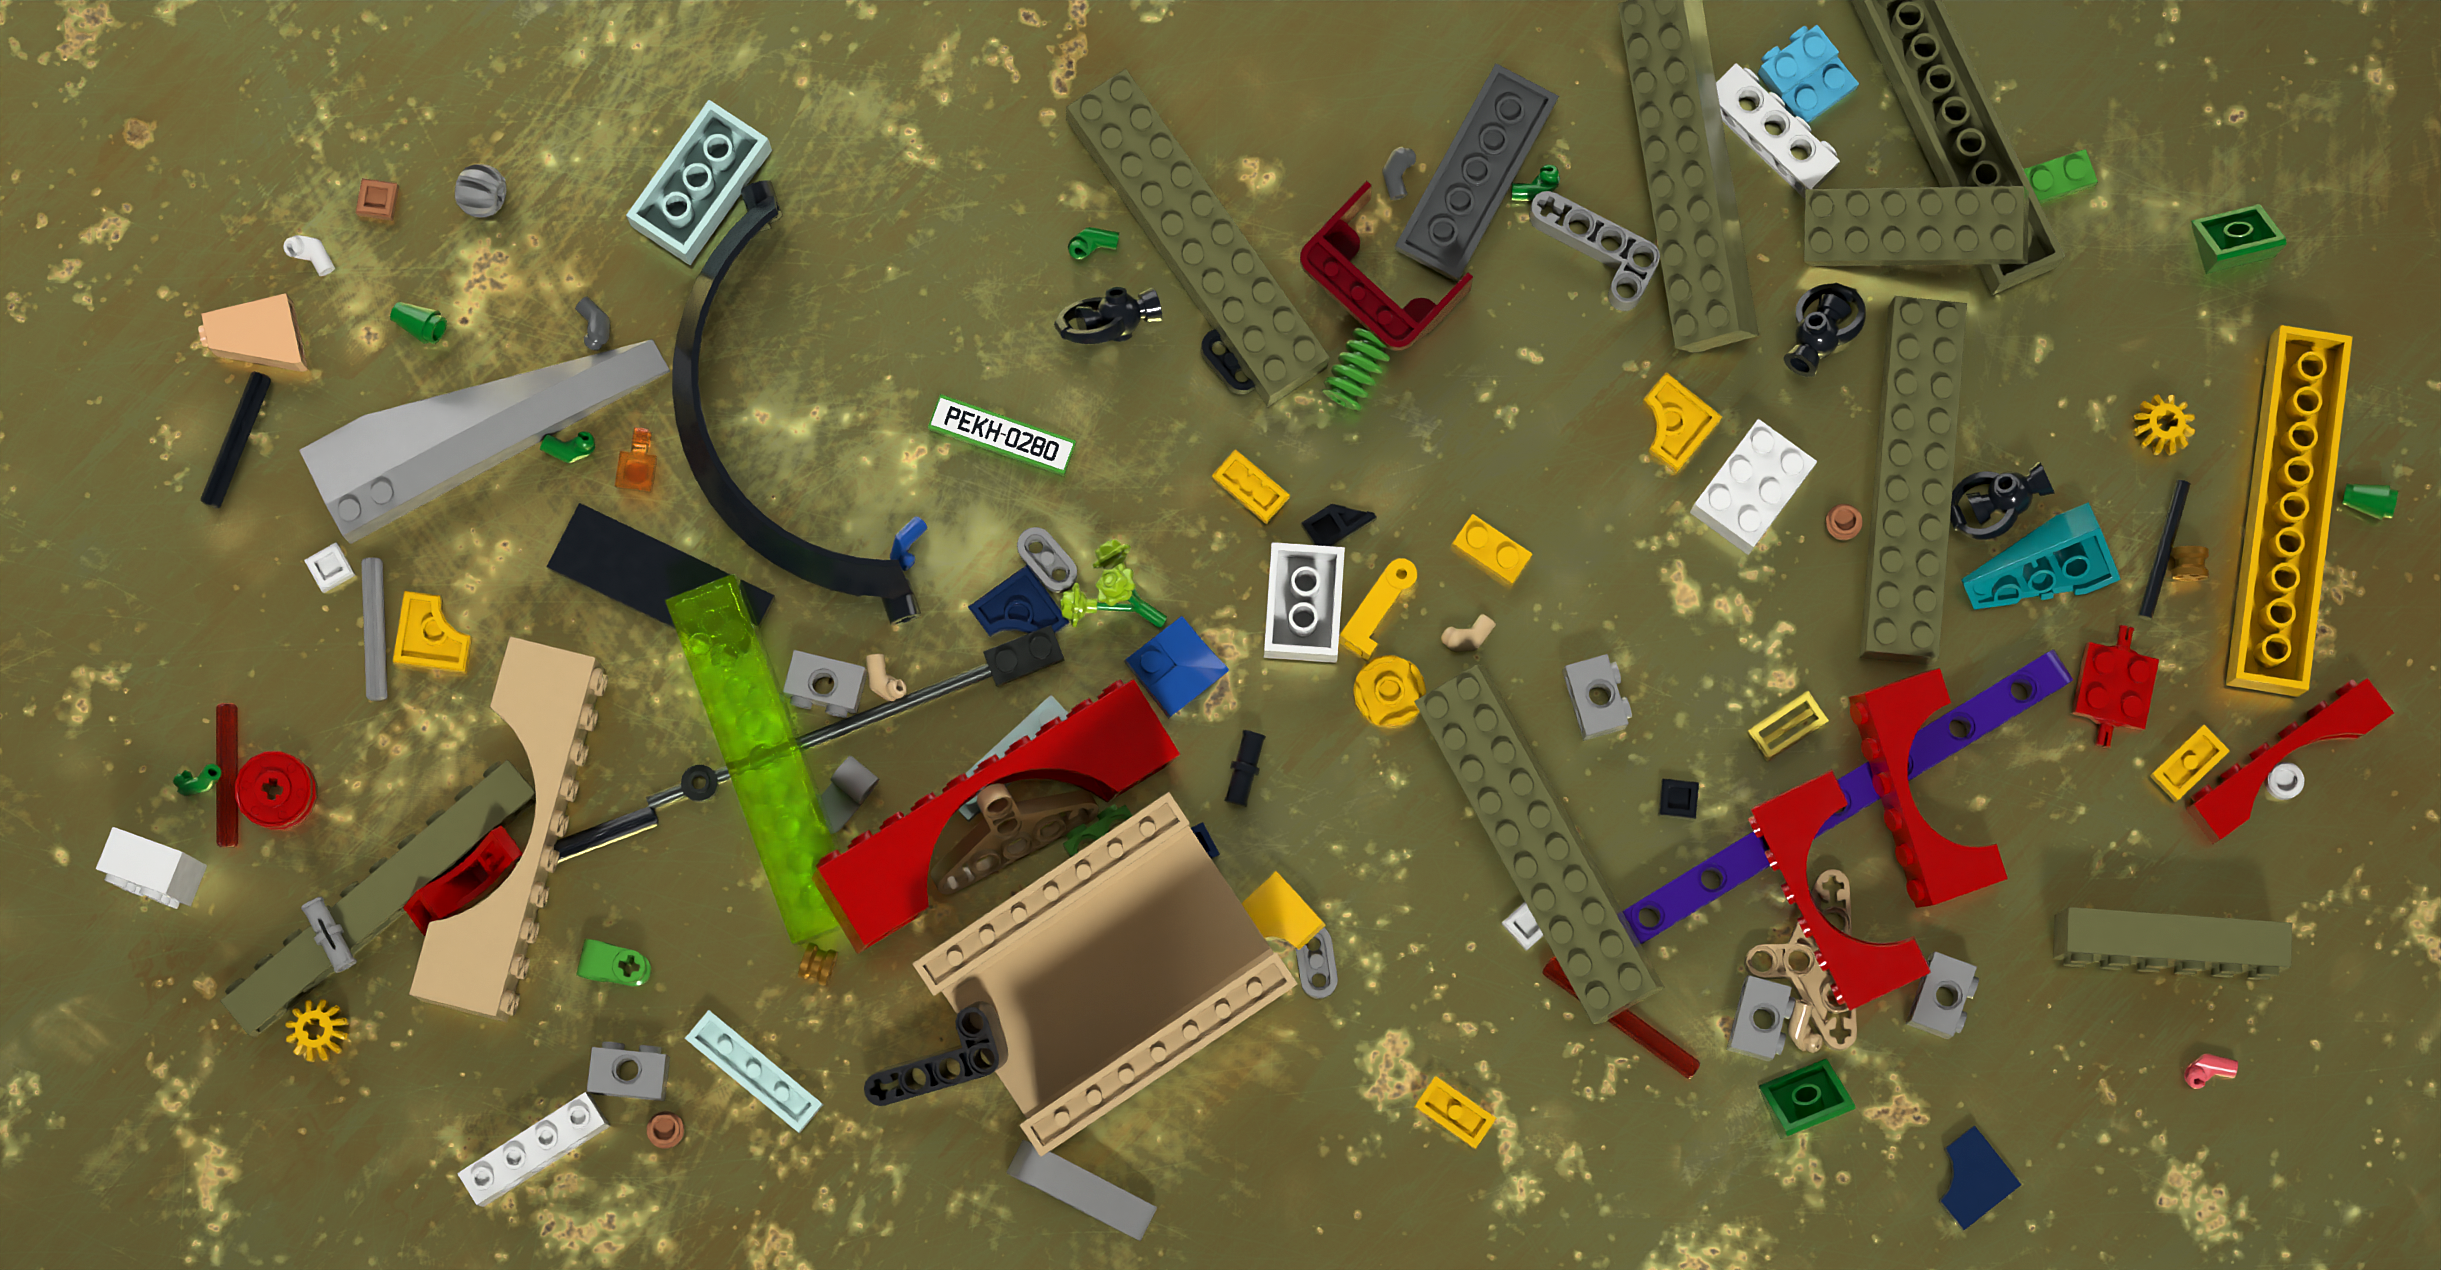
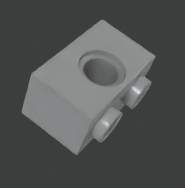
[783,650,868,718]
[1562,654,1632,741]
[1906,952,1979,1039]
[1726,976,1795,1061]
[587,1042,670,1101]

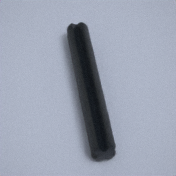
[201,371,271,508]
[518,806,659,863]

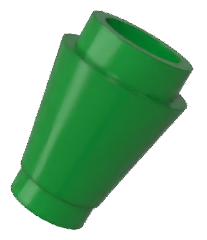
[390,301,447,344]
[2342,483,2399,520]

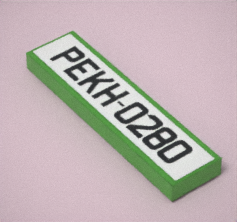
[928,394,1077,477]

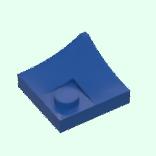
[1124,616,1229,719]

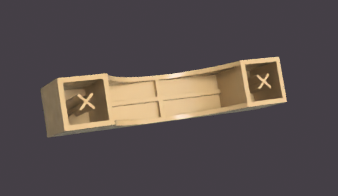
[409,636,608,1023]

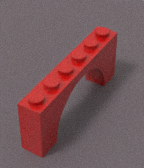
[1848,668,2008,908]
[1748,769,1931,1011]

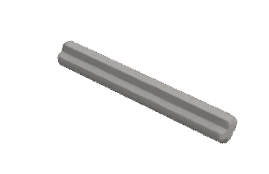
[361,557,388,701]

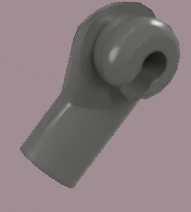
[1382,147,1416,200]
[575,296,610,350]

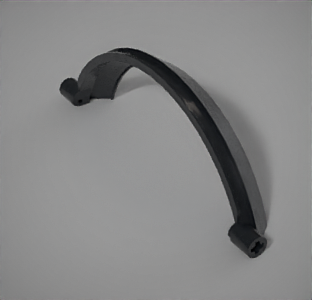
[672,180,921,626]

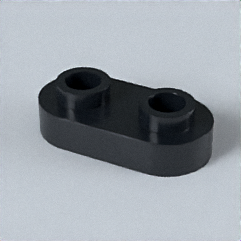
[1201,329,1256,394]

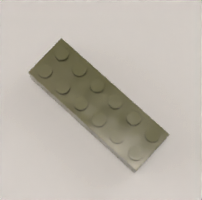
[1804,186,2029,266]
[2053,907,2292,980]

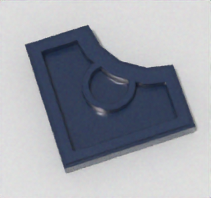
[968,565,1070,637]
[1939,1126,2022,1231]

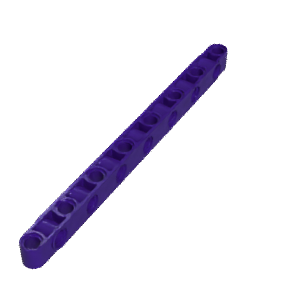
[1622,649,2073,944]

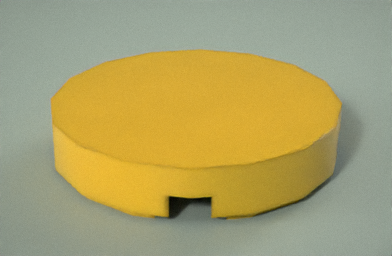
[1353,655,1426,729]

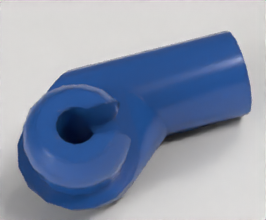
[889,516,927,571]

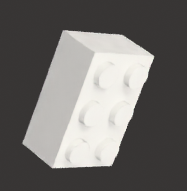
[1690,419,1817,555]
[1264,542,1345,663]
[96,827,207,909]

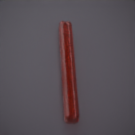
[1542,957,1700,1079]

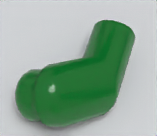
[1511,164,1560,201]
[1068,227,1120,260]
[540,431,595,463]
[173,764,221,797]

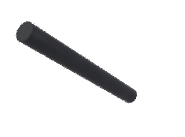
[2138,480,2191,620]

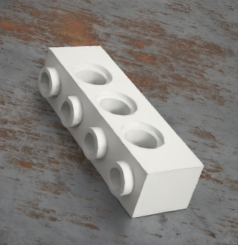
[1716,63,1840,199]
[457,1092,610,1207]

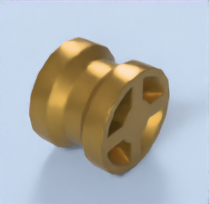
[2172,546,2209,581]
[798,942,838,986]

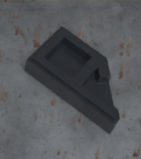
[1301,504,1377,547]

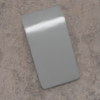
[809,756,880,833]

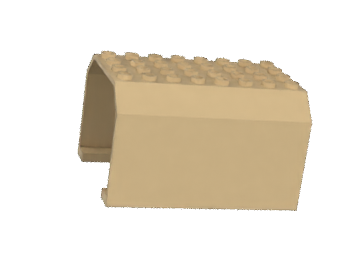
[913,792,1297,1157]

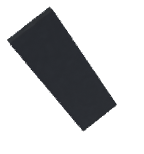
[547,503,775,662]

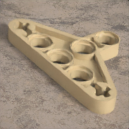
[931,783,1099,894]
[1744,869,1857,1051]

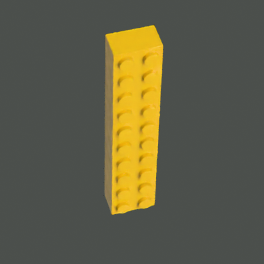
[2226,325,2353,697]

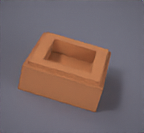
[355,178,399,221]

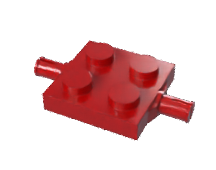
[2071,625,2159,749]

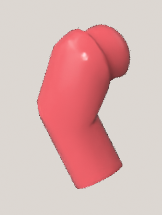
[2184,1054,2238,1089]

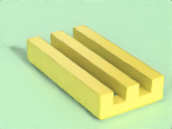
[1747,691,1829,762]

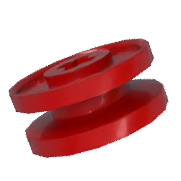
[235,751,317,830]

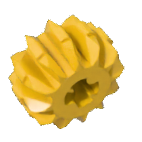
[2133,394,2195,456]
[285,999,349,1062]

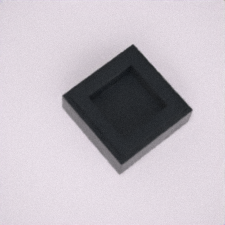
[1658,779,1699,820]

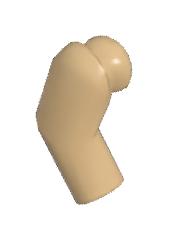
[1442,614,1496,652]
[866,654,907,701]
[1788,999,1823,1053]

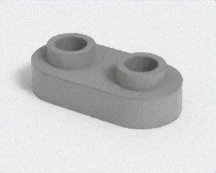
[1017,527,1077,593]
[1295,928,1338,999]

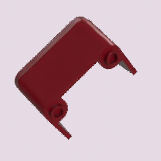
[1300,181,1473,351]

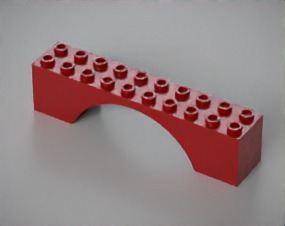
[811,679,1180,954]

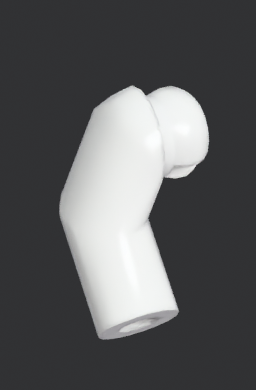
[283,235,335,276]

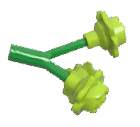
[1060,539,1167,628]

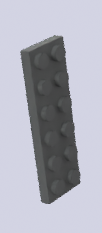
[1394,63,1559,283]

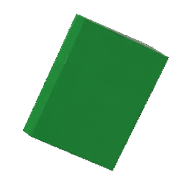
[2191,204,2287,274]
[1759,1058,1856,1139]

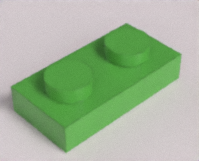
[2023,149,2098,203]

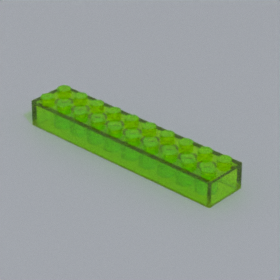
[665,574,842,946]

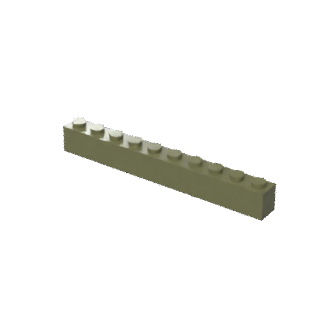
[220,760,536,1038]

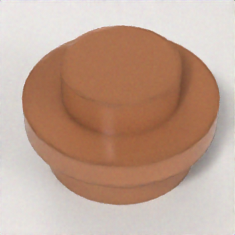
[1825,504,1862,540]
[647,1111,684,1149]

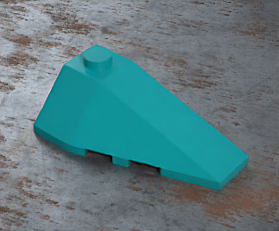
[1961,502,2121,610]

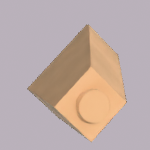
[198,293,308,372]

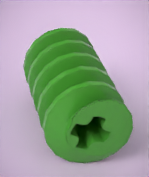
[1322,328,1390,411]

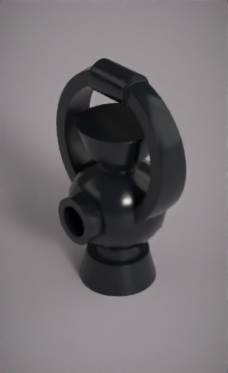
[1784,283,1866,377]
[1054,287,1162,344]
[1950,461,2055,540]

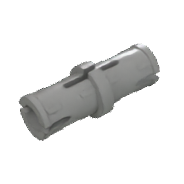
[301,897,357,973]

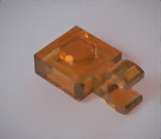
[615,427,658,493]

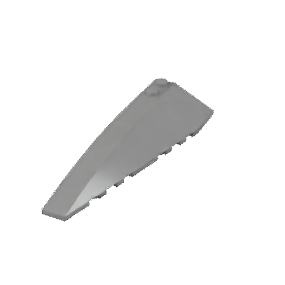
[299,339,670,544]

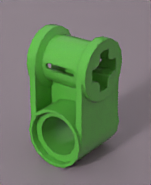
[576,939,652,987]

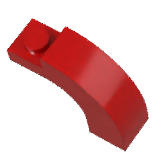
[403,825,523,937]

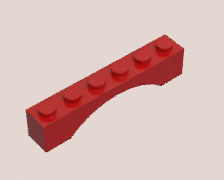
[2186,678,2394,844]

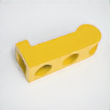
[1339,558,1417,662]

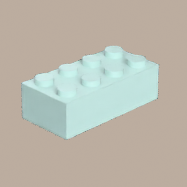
[626,100,772,265]

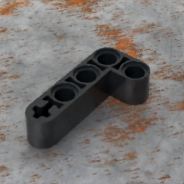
[864,1001,1009,1106]

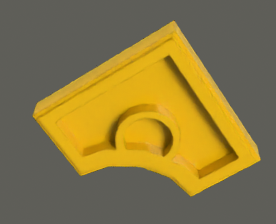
[1643,372,1722,474]
[393,591,472,673]
[1241,871,1326,950]

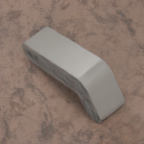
[1529,191,1660,311]
[1006,1140,1157,1241]

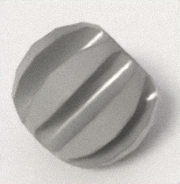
[455,164,506,217]

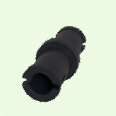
[1224,730,1266,807]

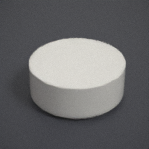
[2265,762,2304,800]

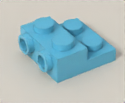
[1758,25,1859,124]

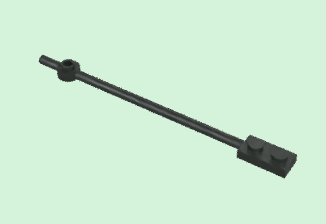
[646,625,1065,810]

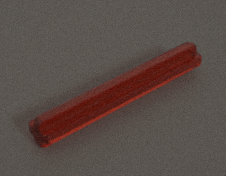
[216,703,238,848]

